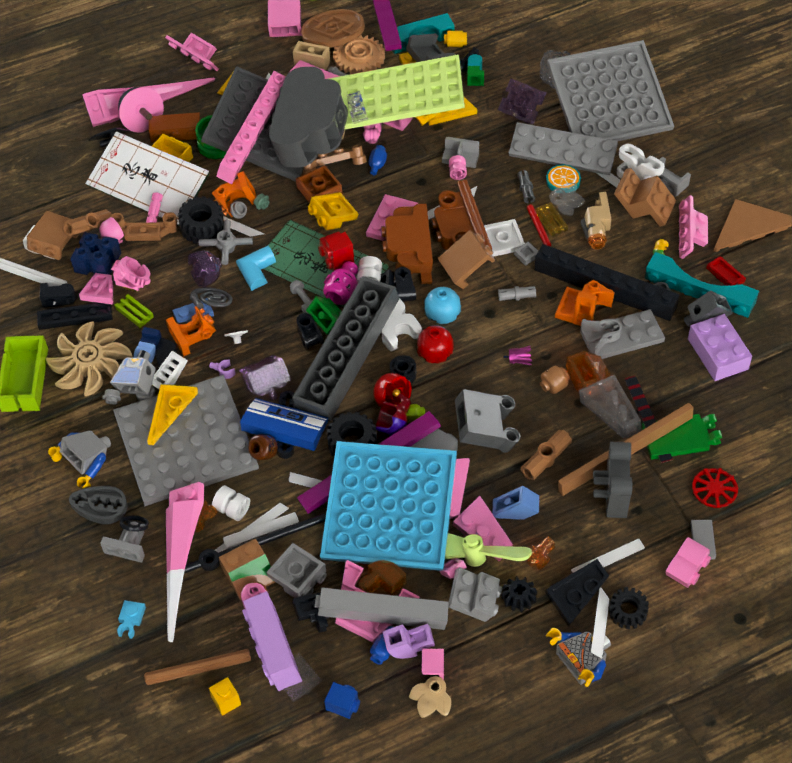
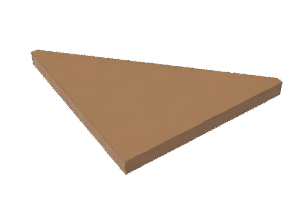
[714,199,792,252]

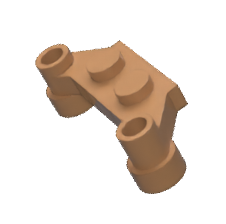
[302,145,367,175]
[110,212,178,241]

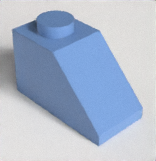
[492,486,539,520]

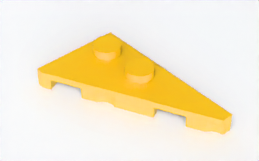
[147,384,198,445]

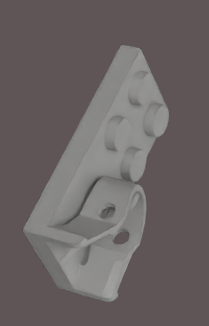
[580,309,665,361]

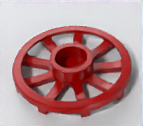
[692,468,738,508]

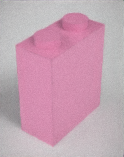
[268,0,301,37]

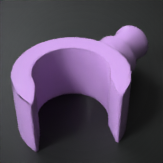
[209,360,235,379]

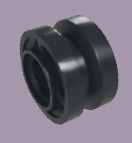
[390,355,417,383]

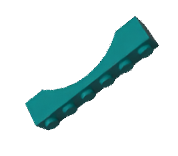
[645,252,759,318]

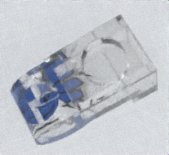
[347,91,368,124]

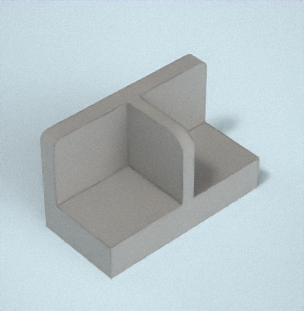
[442,137,479,168]

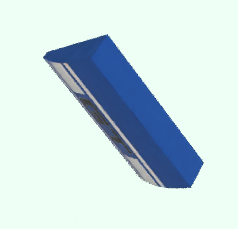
[240,398,328,451]

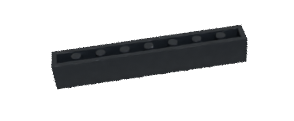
[534,244,680,321]

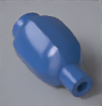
[369,145,387,175]
[370,626,394,665]

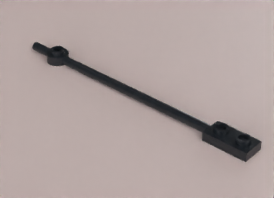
[184,513,326,574]

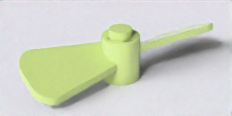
[445,533,532,567]

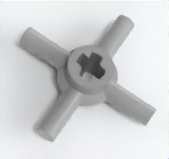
[199,219,253,265]

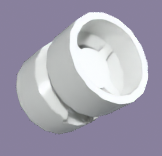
[357,256,382,285]
[212,485,250,521]

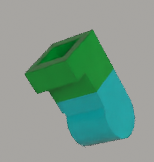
[467,54,484,86]

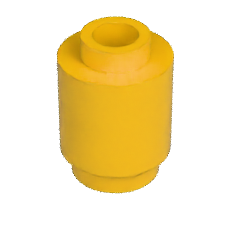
[444,31,467,47]

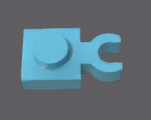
[117,600,146,639]

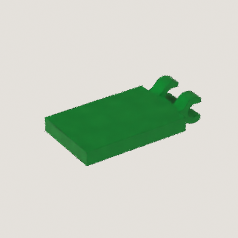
[641,414,722,460]

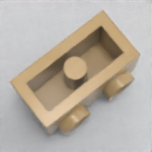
[293,41,330,70]

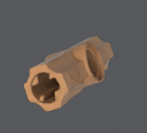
[63,209,112,237]
[521,430,572,480]

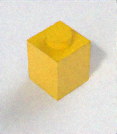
[209,677,241,716]

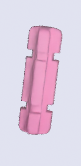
[146,192,163,223]

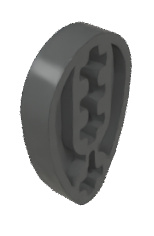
[69,486,128,524]

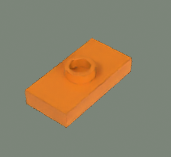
[555,287,582,323]

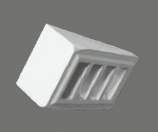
[151,351,188,389]

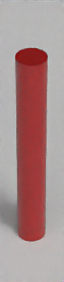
[526,205,552,247]

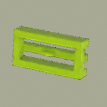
[115,294,154,328]

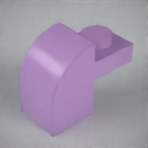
[382,624,435,659]

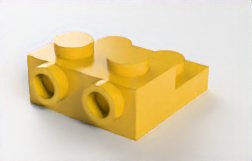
[308,192,359,230]

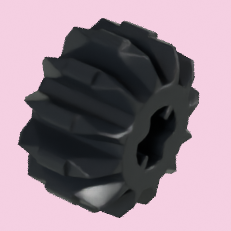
[501,576,537,613]

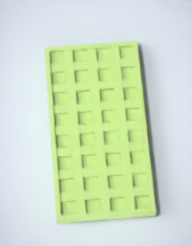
[329,55,465,130]

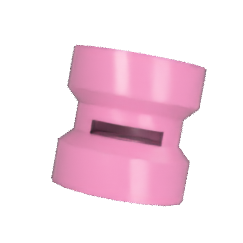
[449,155,467,180]

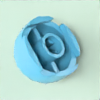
[424,287,461,324]

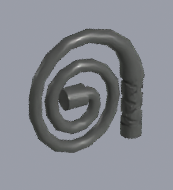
[190,287,233,309]

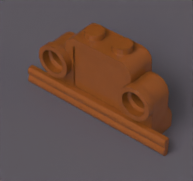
[431,180,492,250]
[381,204,433,284]

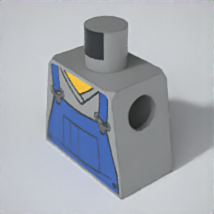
[110,350,156,394]

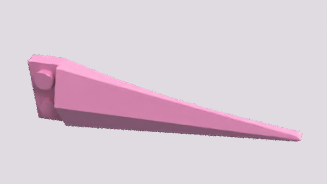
[82,77,215,127]

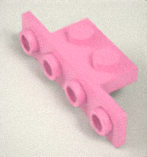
[165,33,219,71]
[679,195,708,259]

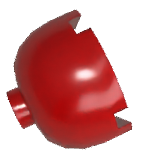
[416,325,454,364]
[373,373,412,407]

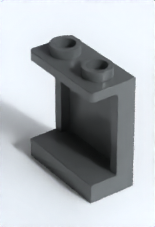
[406,33,455,62]

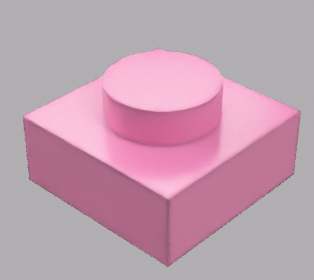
[440,558,467,579]

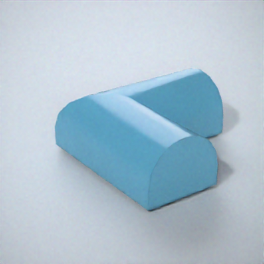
[236,245,276,291]

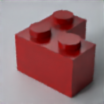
[318,231,354,271]

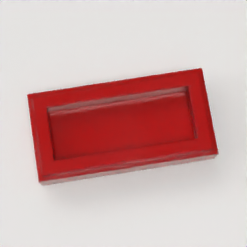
[706,256,746,286]

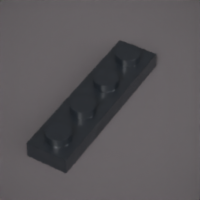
[37,303,113,330]

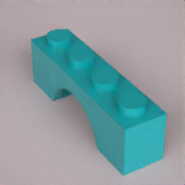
[392,13,455,54]

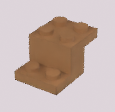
[614,168,676,227]

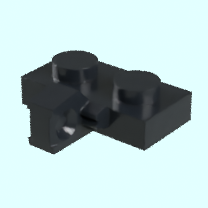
[292,592,329,633]

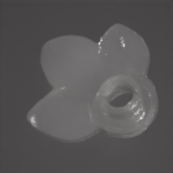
[550,183,585,216]

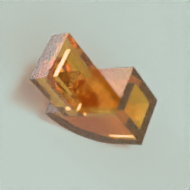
[358,560,407,596]

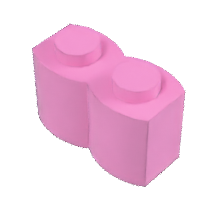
[666,537,711,588]

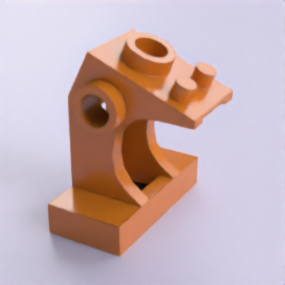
[212,171,257,218]
[573,280,614,326]
[166,306,216,357]

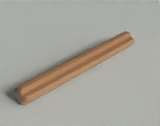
[144,649,251,685]

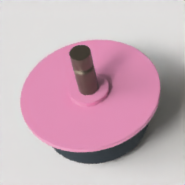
[118,87,164,133]

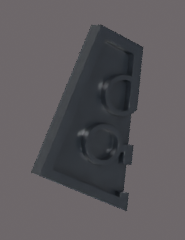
[545,559,609,626]

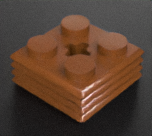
[296,165,343,203]

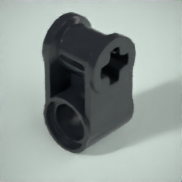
[394,267,416,302]
[296,313,324,350]

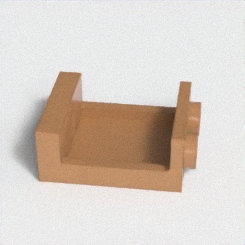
[27,211,79,260]
[438,230,495,289]

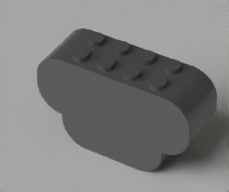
[269,67,348,167]

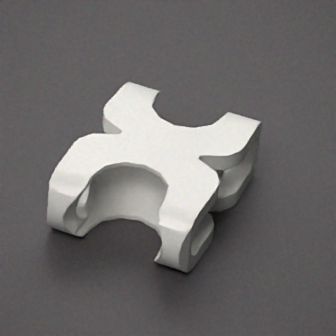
[617,144,665,180]
[381,298,422,351]

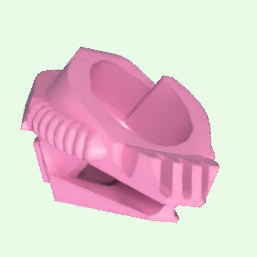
[111,256,151,292]

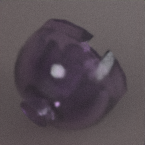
[188,250,222,288]

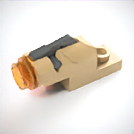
[580,192,611,249]

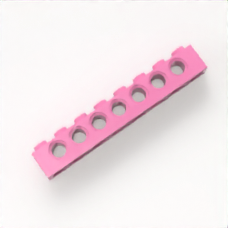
[216,71,286,184]

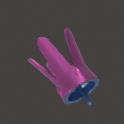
[503,345,532,365]

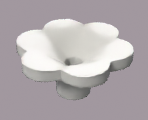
[224,330,248,344]

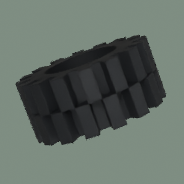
[609,587,649,629]

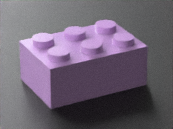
[688,314,752,381]

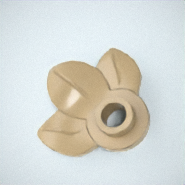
[409,676,451,718]

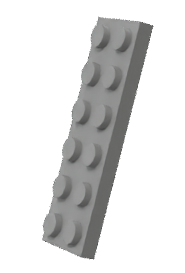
[509,122,618,175]

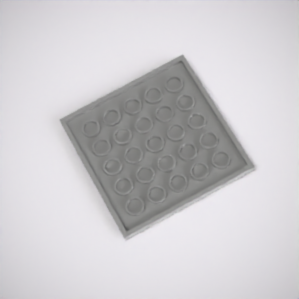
[547,40,674,141]
[113,375,259,506]

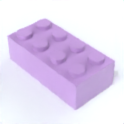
[242,591,302,691]

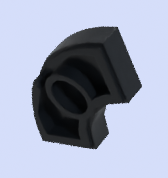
[156,337,185,377]

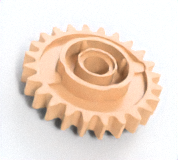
[333,35,385,75]

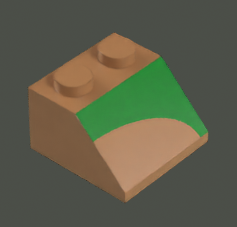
[219,538,275,601]

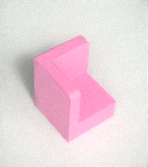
[422,649,444,680]

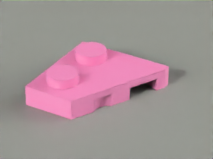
[79,273,113,305]

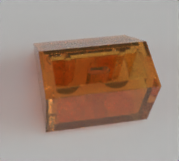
[566,351,617,399]

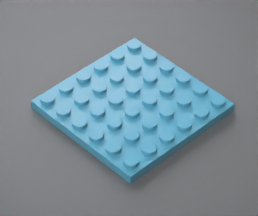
[320,441,457,571]

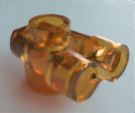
[195,500,218,532]
[526,536,555,570]

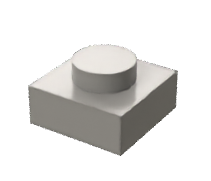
[514,242,538,266]

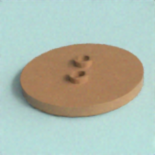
[301,9,365,48]

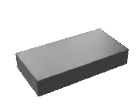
[690,520,716,559]

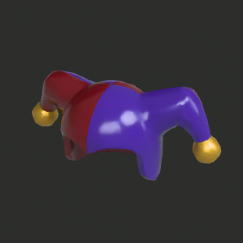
[376,389,411,444]

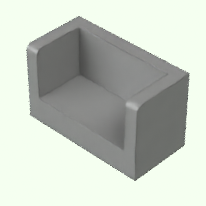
[653,157,691,197]

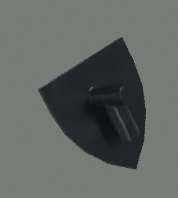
[88,127,130,148]

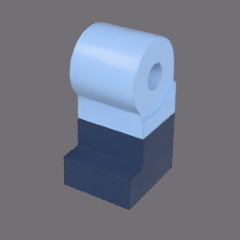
[134,327,161,363]

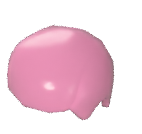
[99,217,124,244]

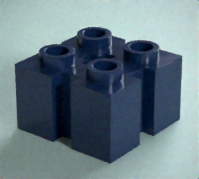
[70,232,121,275]

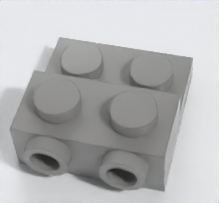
[266,543,327,598]
[448,567,502,622]

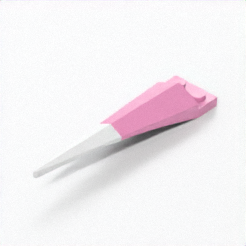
[166,482,204,642]

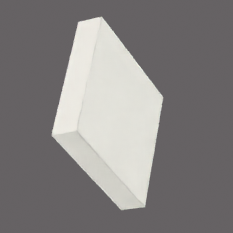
[484,219,525,257]

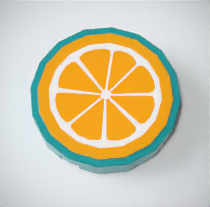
[546,164,581,194]

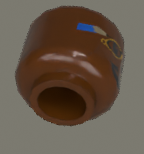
[248,434,278,460]

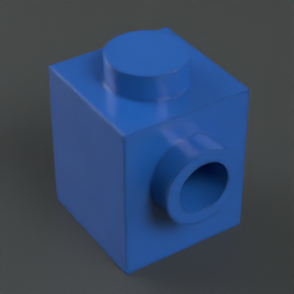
[324,682,360,719]

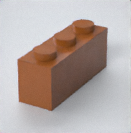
[149,112,201,143]

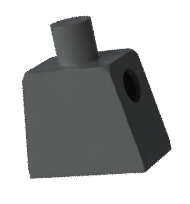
[684,290,733,327]

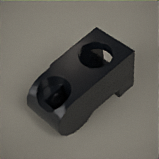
[40,283,77,308]

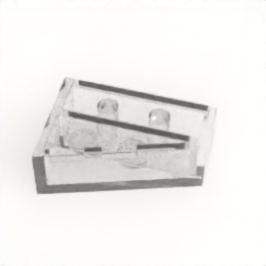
[579,375,642,439]

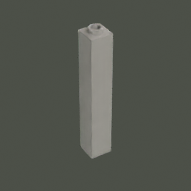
[315,588,449,630]

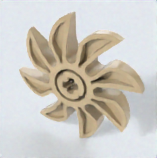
[46,321,133,396]

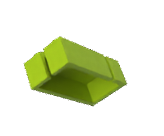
[0,336,48,412]

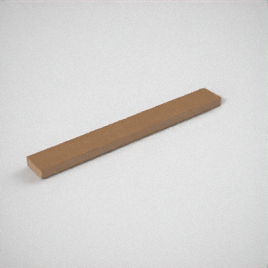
[558,403,694,496]

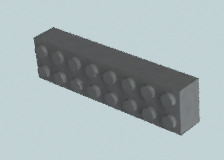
[292,276,399,422]

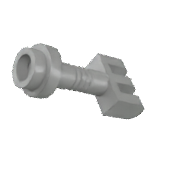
[290,280,314,313]

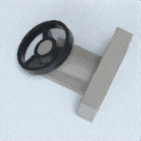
[100,515,149,563]

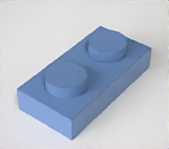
[172,298,214,324]

